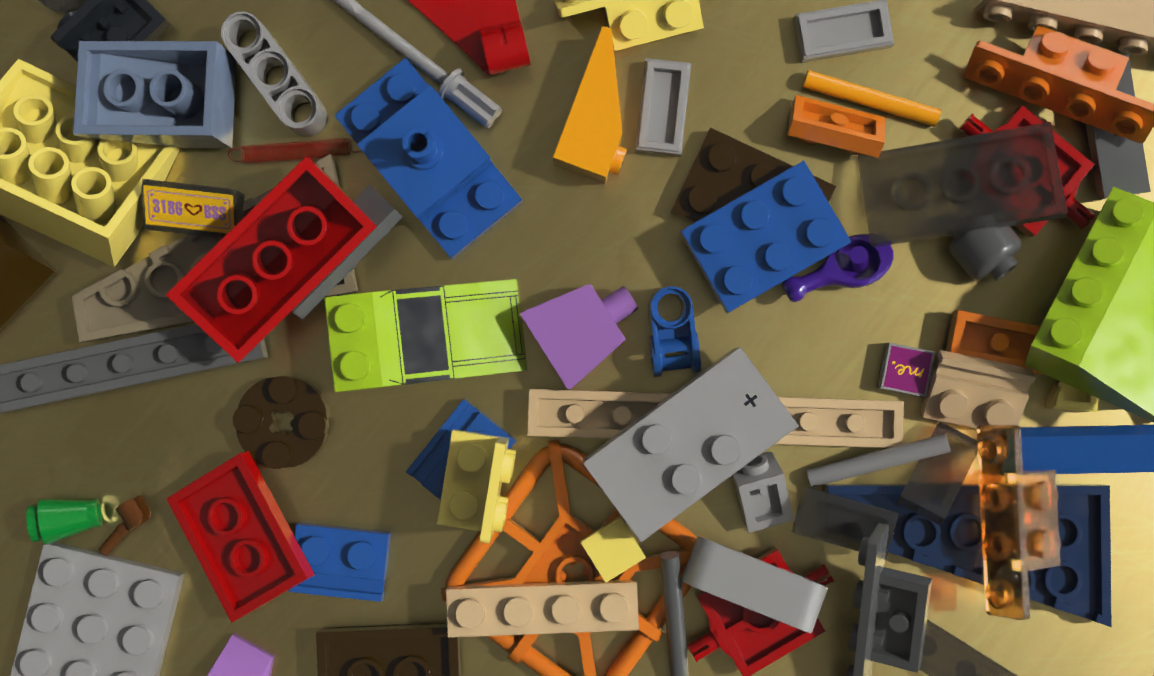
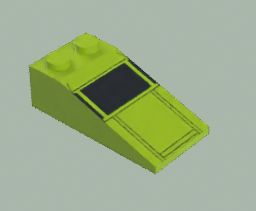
[324,279,527,392]

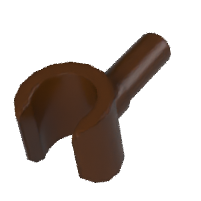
[98,495,151,556]

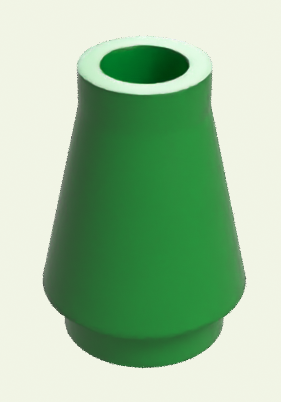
[26,499,103,545]

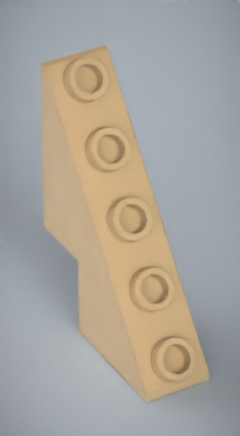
[975,0,1154,55]

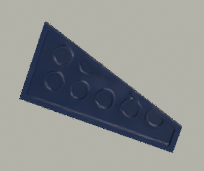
[824,484,1112,627]

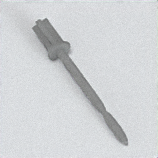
[332,0,502,129]

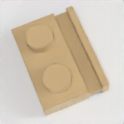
[920,350,1036,434]

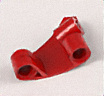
[408,0,531,75]

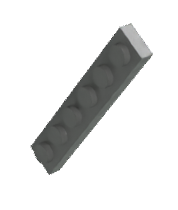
[0,324,268,414]

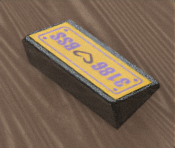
[141,179,245,239]

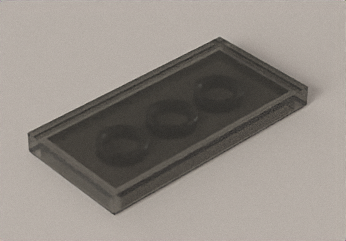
[857,122,1068,248]

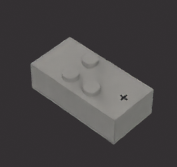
[583,347,799,542]

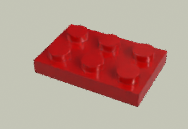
[166,451,315,623]

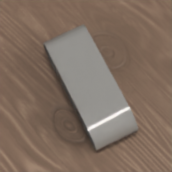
[221,11,327,137]
[681,536,829,633]

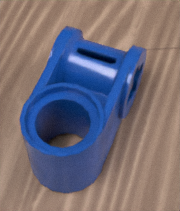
[648,286,701,377]

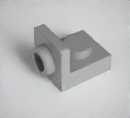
[731,452,794,533]

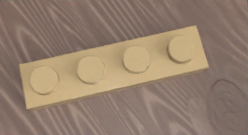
[446,579,639,638]

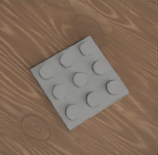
[10,542,185,676]

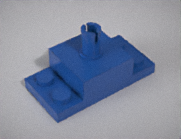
[334,57,523,260]

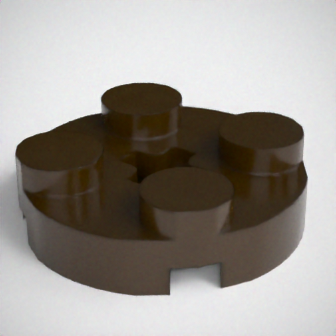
[233,376,330,469]

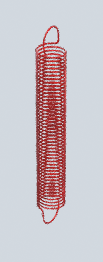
[228,138,362,164]

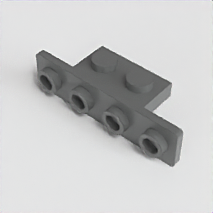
[846,523,932,676]

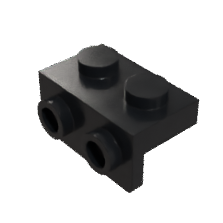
[50,0,171,62]

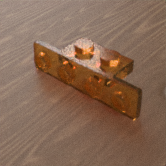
[977,425,1061,620]

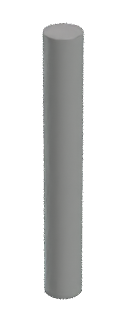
[807,434,951,487]

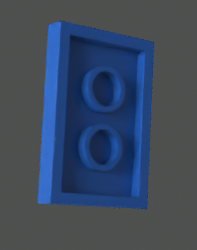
[680,161,851,314]

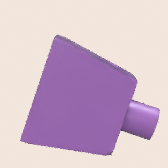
[520,284,639,390]

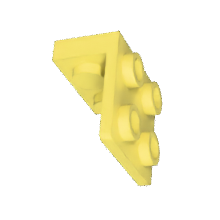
[437,429,516,544]

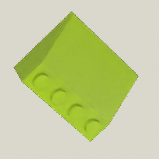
[1025,187,1154,423]

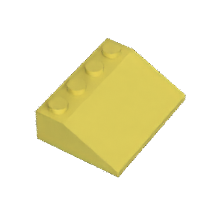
[0,59,181,267]

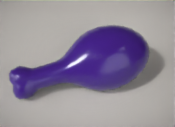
[782,234,894,302]

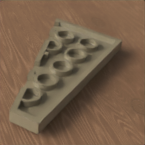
[71,154,358,343]

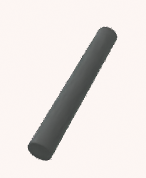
[660,551,689,676]

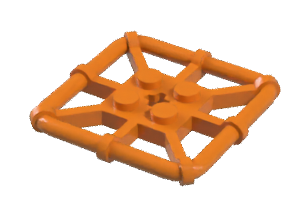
[441,439,697,676]

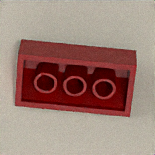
[165,156,377,363]

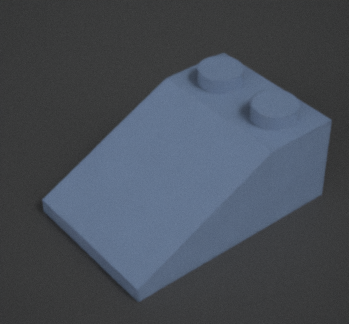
[73,41,237,149]

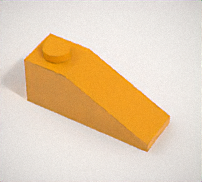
[553,26,627,184]

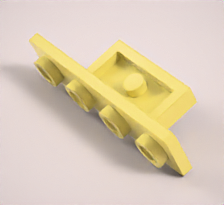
[553,0,704,51]

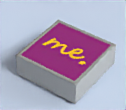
[877,343,935,397]

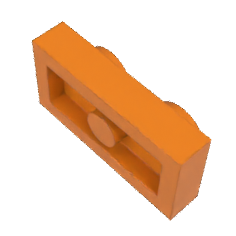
[788,95,885,158]
[946,310,1042,375]

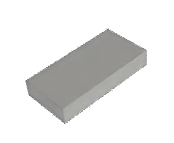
[793,0,894,63]
[635,58,691,157]

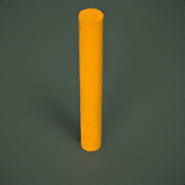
[802,70,941,127]

